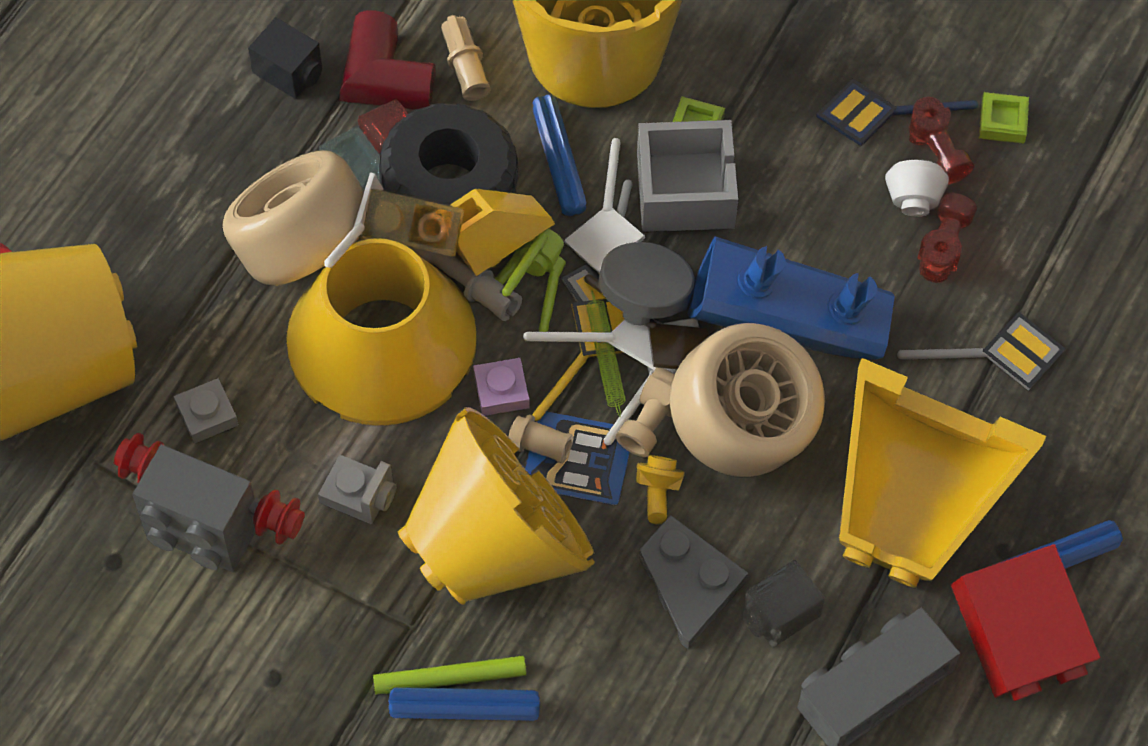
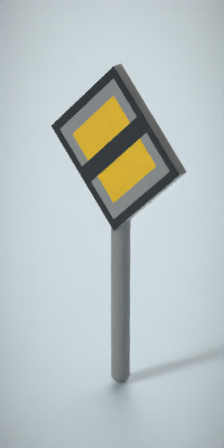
[897,312,1065,391]

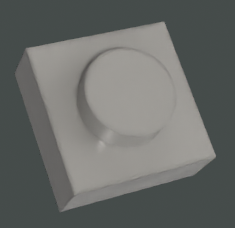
[174,378,238,444]

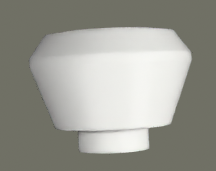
[885,160,949,216]

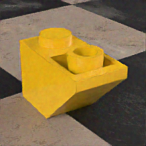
[435,189,555,276]

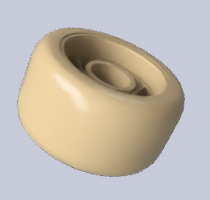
[223,150,365,285]
[670,323,825,477]

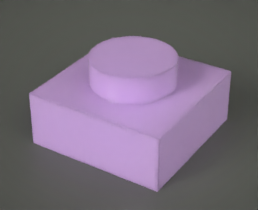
[473,358,529,416]

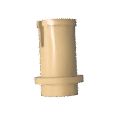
[508,414,573,464]

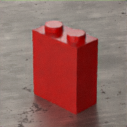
[951,544,1100,701]

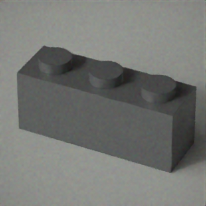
[797,607,960,746]

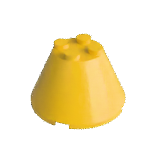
[398,407,595,605]

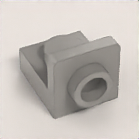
[318,454,397,524]

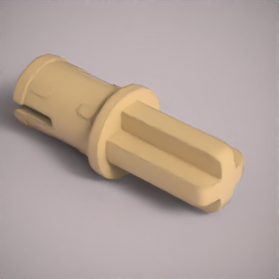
[441,15,491,101]

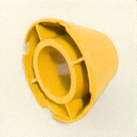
[287,239,477,426]

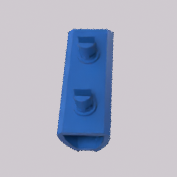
[687,236,895,360]

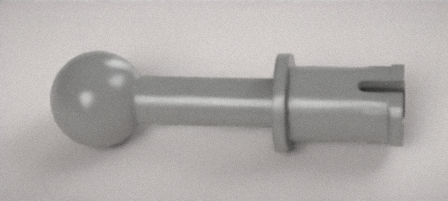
[407,231,522,321]

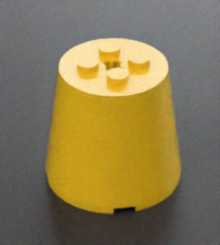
[513,0,682,108]
[0,244,137,442]

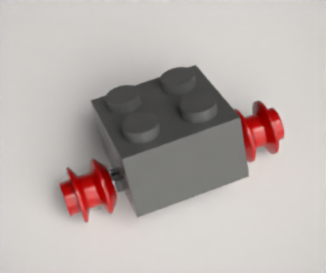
[114,432,305,572]

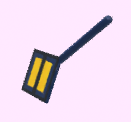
[816,78,979,146]

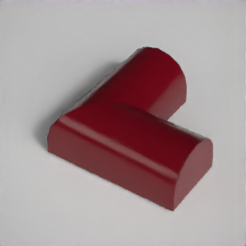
[340,10,436,109]

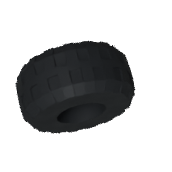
[379,103,518,240]

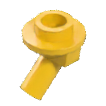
[636,455,685,524]

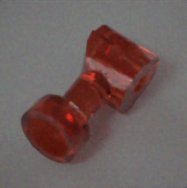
[909,97,974,184]
[917,193,977,283]

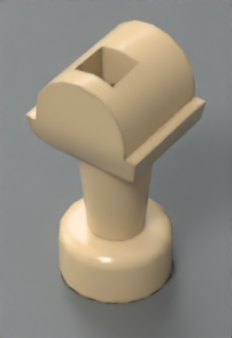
[615,367,675,457]

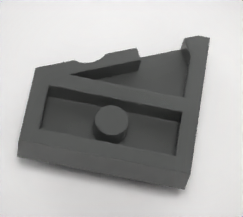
[639,515,748,649]

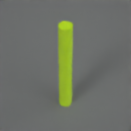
[373,656,526,695]

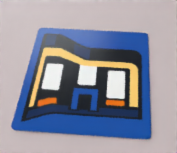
[525,412,630,505]

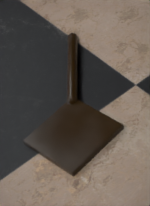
[584,274,708,369]

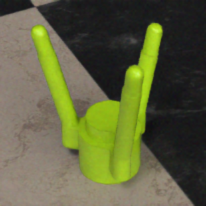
[495,229,566,332]

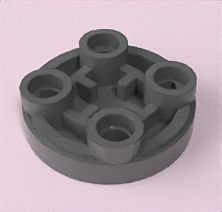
[598,242,695,326]

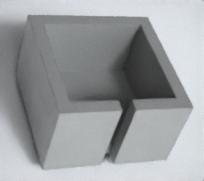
[637,120,738,232]

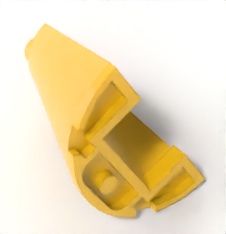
[839,358,1046,588]

